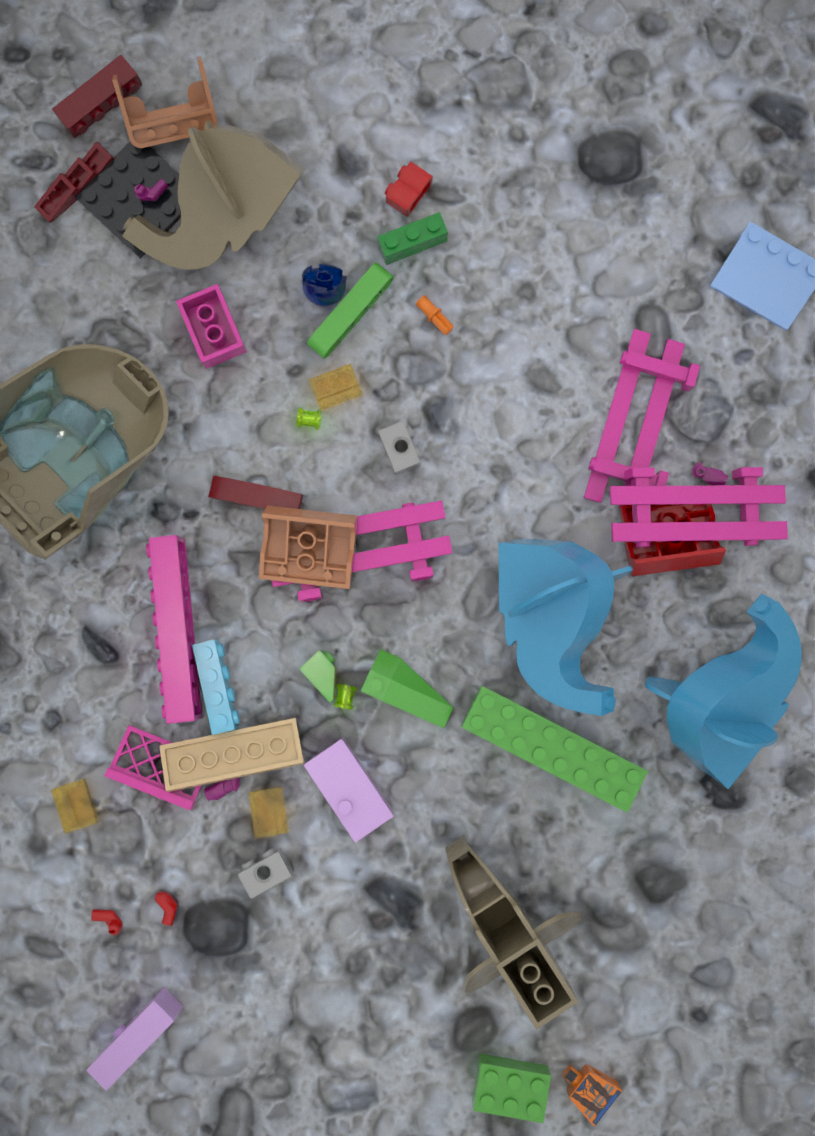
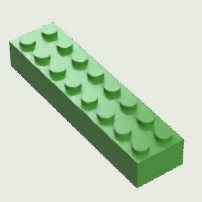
[461,685,648,813]

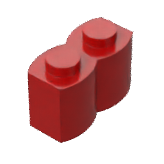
[385,162,433,217]

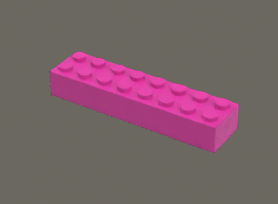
[146,535,203,724]

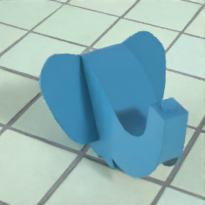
[498,539,633,716]
[644,593,802,789]

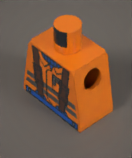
[562,1064,622,1127]

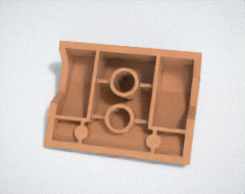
[259,506,358,589]

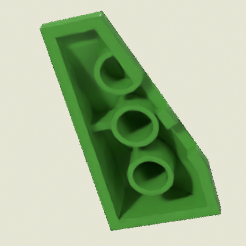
[361,649,453,728]

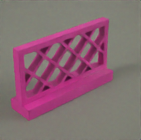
[104,725,202,811]

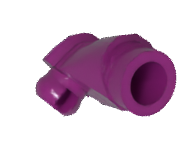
[691,463,729,486]
[204,777,240,801]

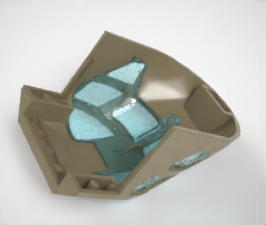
[0,344,169,560]

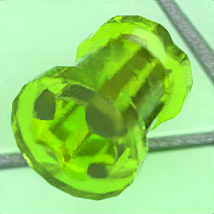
[296,407,322,430]
[333,684,357,710]

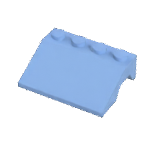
[710,222,815,331]

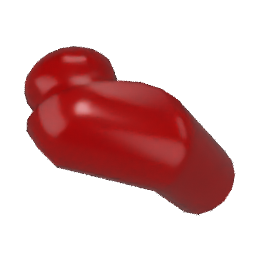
[155,891,177,926]
[91,909,123,935]

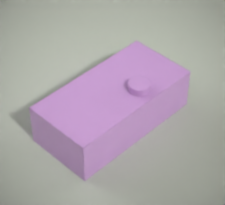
[304,737,394,843]
[86,987,183,1091]

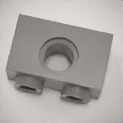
[378,421,423,476]
[238,848,294,899]

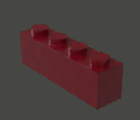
[52,55,143,139]

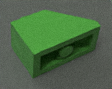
[299,650,336,703]

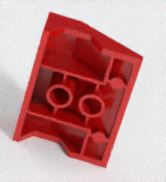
[619,504,726,577]

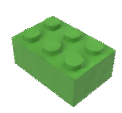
[472,1053,551,1123]

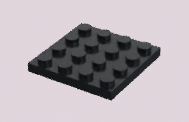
[75,142,181,259]

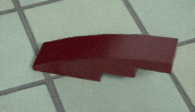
[34,142,115,223]
[208,475,303,510]

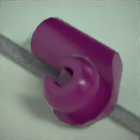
[134,179,169,201]

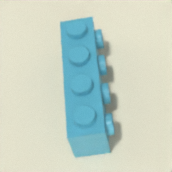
[192,639,240,735]

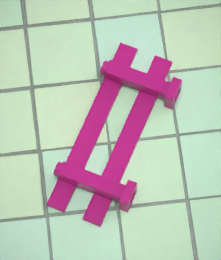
[584,329,700,509]
[610,467,788,548]
[272,501,452,603]

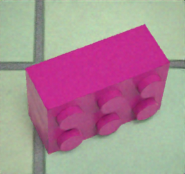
[176,284,247,369]

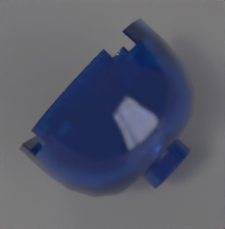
[301,264,347,307]

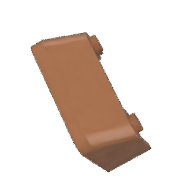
[112,56,217,148]

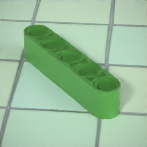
[307,262,394,359]

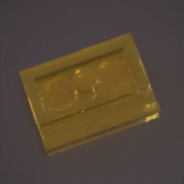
[309,364,362,411]
[51,778,99,834]
[248,786,289,838]

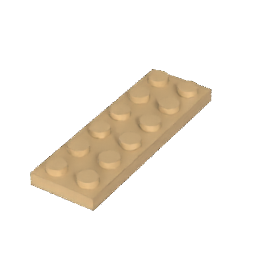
[159,718,304,792]

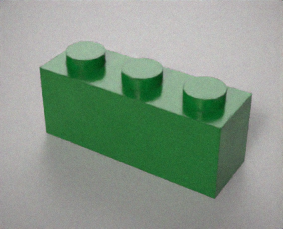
[377,212,448,265]

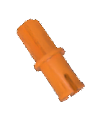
[415,295,454,335]

